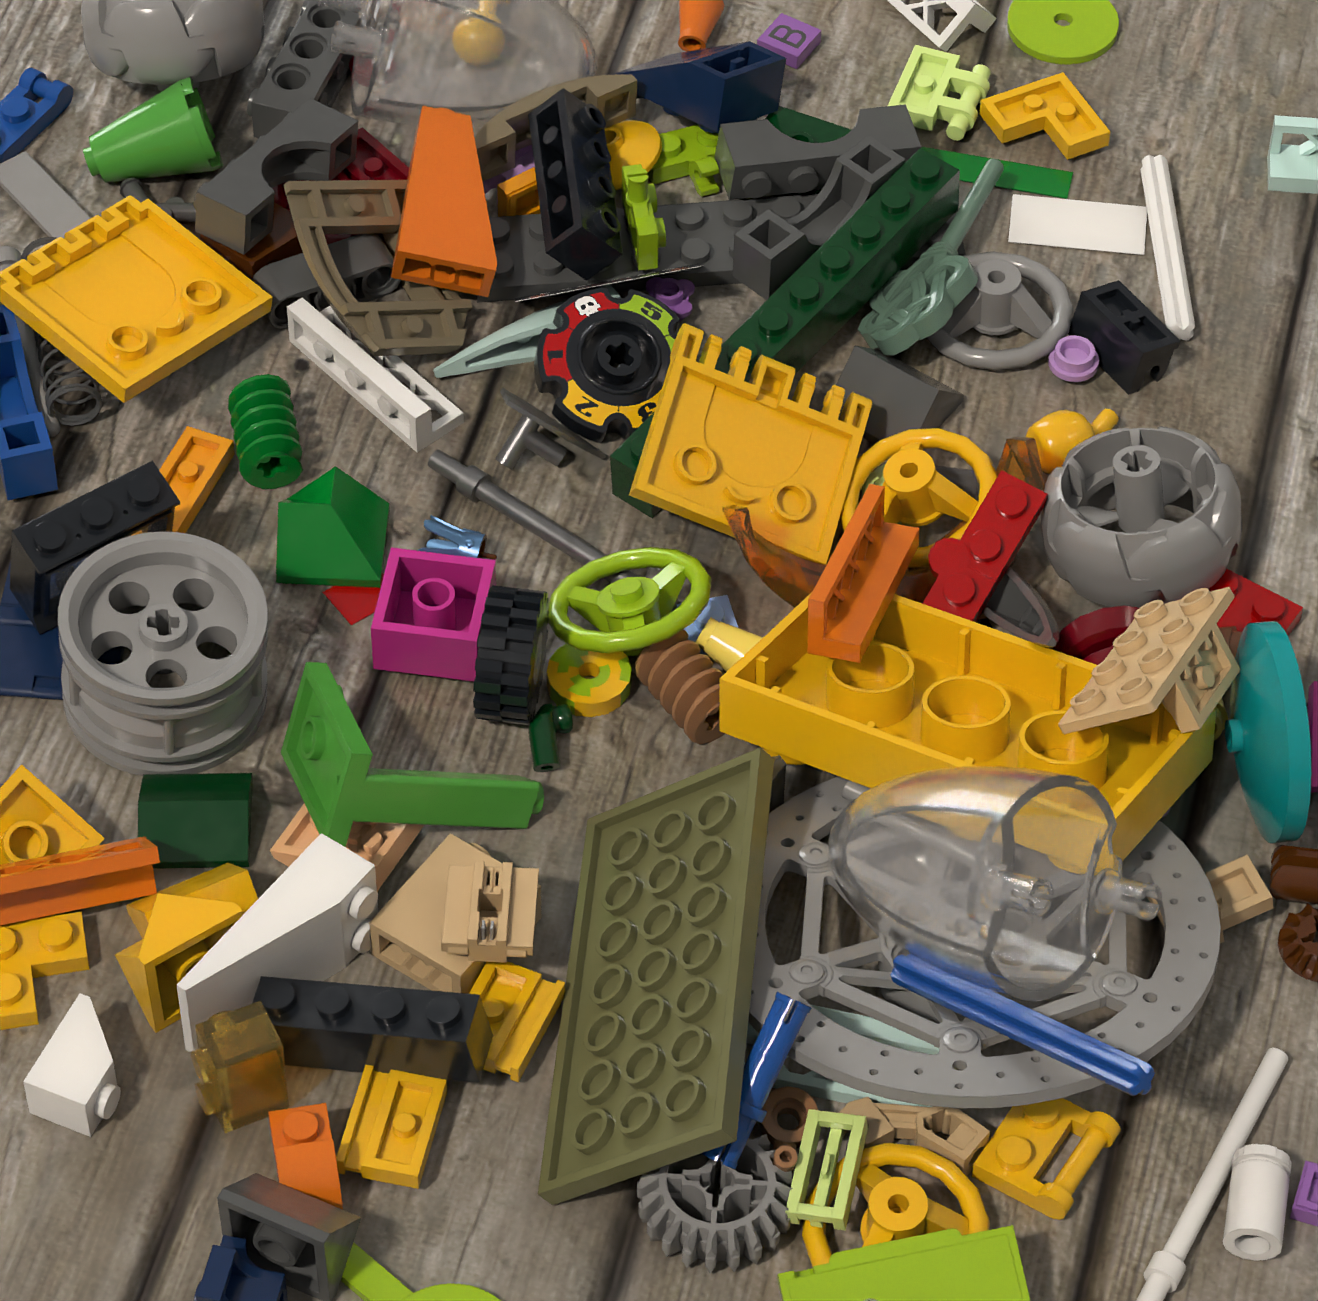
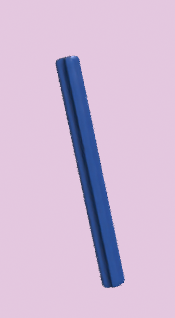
[890,954,1155,1096]

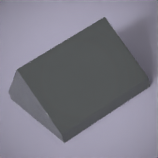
[836,345,964,444]
[217,1173,361,1301]

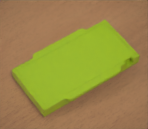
[777,1225,1030,1301]

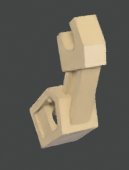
[839,1097,990,1176]

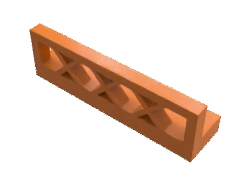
[807,484,920,663]
[0,836,160,926]

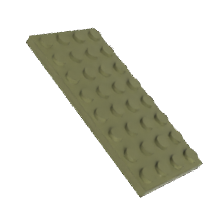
[538,747,774,1205]

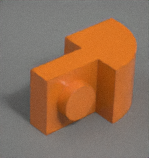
[268,1103,343,1210]

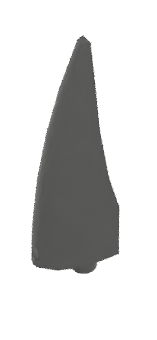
[983,567,1060,648]

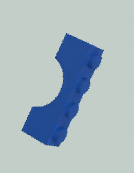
[0,305,58,500]

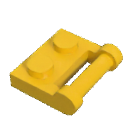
[972,1098,1121,1220]

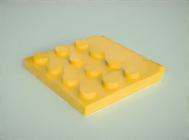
[0,196,273,403]

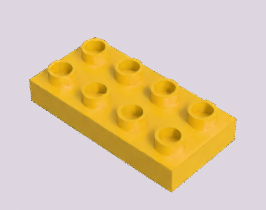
[719,592,1217,878]

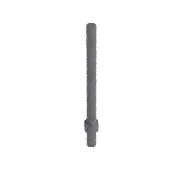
[428,450,681,612]

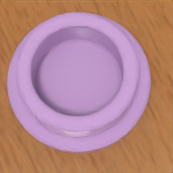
[1048,335,1099,382]

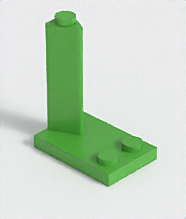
[281,662,544,847]

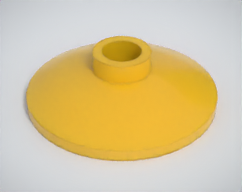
[605,120,662,190]

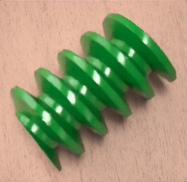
[228,374,303,489]

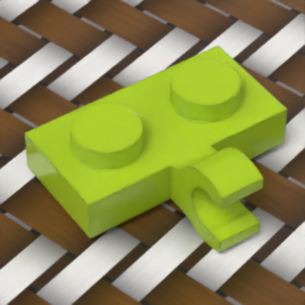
[647,124,719,197]

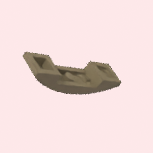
[475,74,637,181]

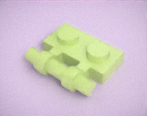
[888,45,991,141]

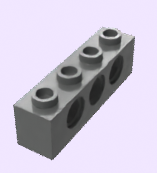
[247,0,376,138]

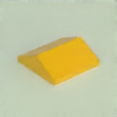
[0,764,105,865]

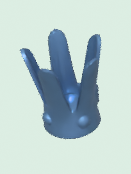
[418,515,497,560]

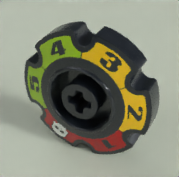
[534,287,698,443]

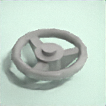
[926,251,1074,371]

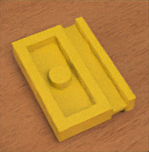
[469,961,565,1082]
[336,1064,447,1189]

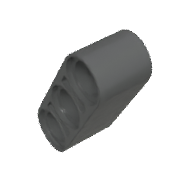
[252,233,401,329]

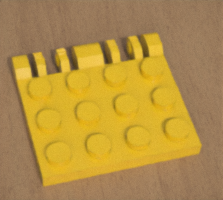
[629,323,872,572]

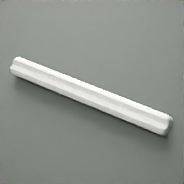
[1140,155,1195,341]

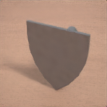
[495,388,606,470]

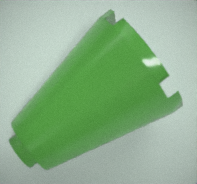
[83,77,223,183]

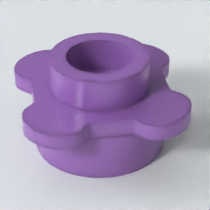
[646,277,695,322]

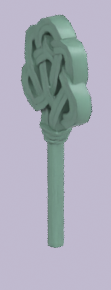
[858,159,1004,356]

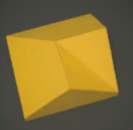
[115,893,243,1033]

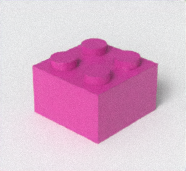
[371,547,496,682]

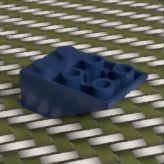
[611,41,786,133]

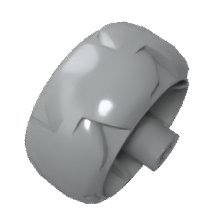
[81,0,265,91]
[1040,426,1242,608]

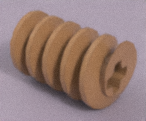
[635,629,725,744]

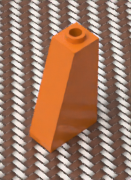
[391,106,497,297]

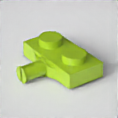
[622,164,666,271]

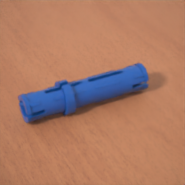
[702,992,812,1169]

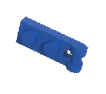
[0,67,73,163]

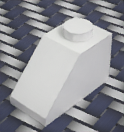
[23,993,121,1137]

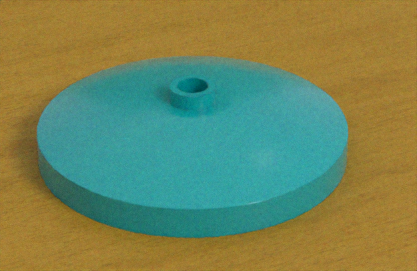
[1224,621,1311,844]

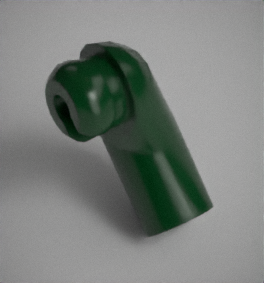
[528,703,573,772]

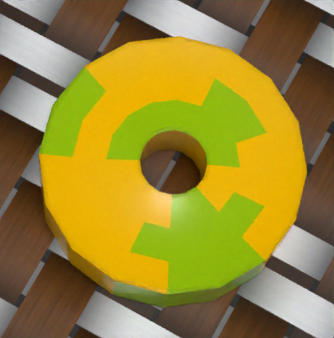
[546,643,632,717]

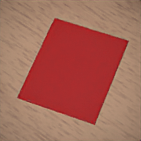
[322,573,384,625]

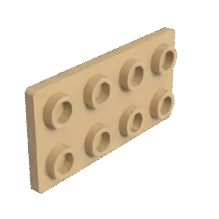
[1058,587,1241,734]

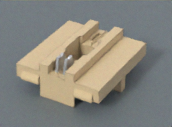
[441,861,539,963]

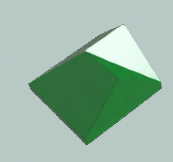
[276,466,390,588]

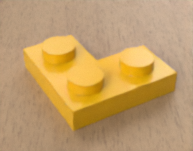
[979,72,1110,160]
[0,911,90,1030]

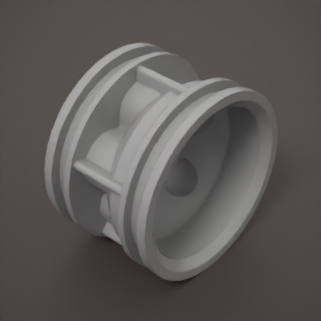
[58,532,268,776]

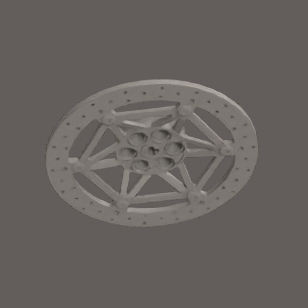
[748,776,1221,1108]

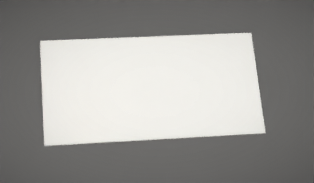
[1008,194,1147,255]

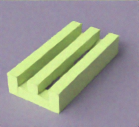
[785,1109,868,1231]

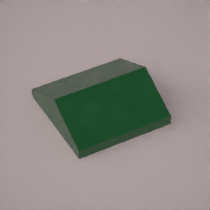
[138,773,253,869]

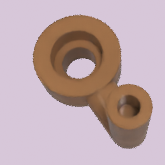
[759,1087,818,1173]

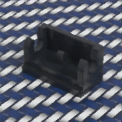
[1068,280,1181,395]

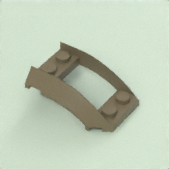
[284,180,473,356]

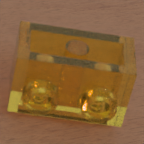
[190,1000,289,1133]

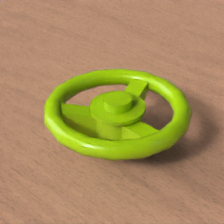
[548,547,712,656]

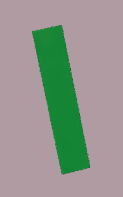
[921,147,1073,199]

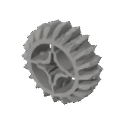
[637,1134,794,1273]

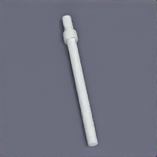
[1136,1048,1288,1301]

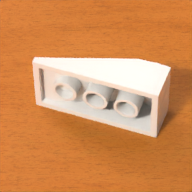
[177,833,378,1055]

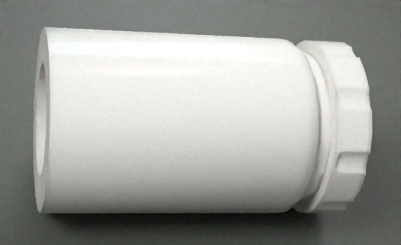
[1223,1144,1292,1261]

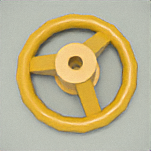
[839,428,998,568]
[802,1143,990,1267]

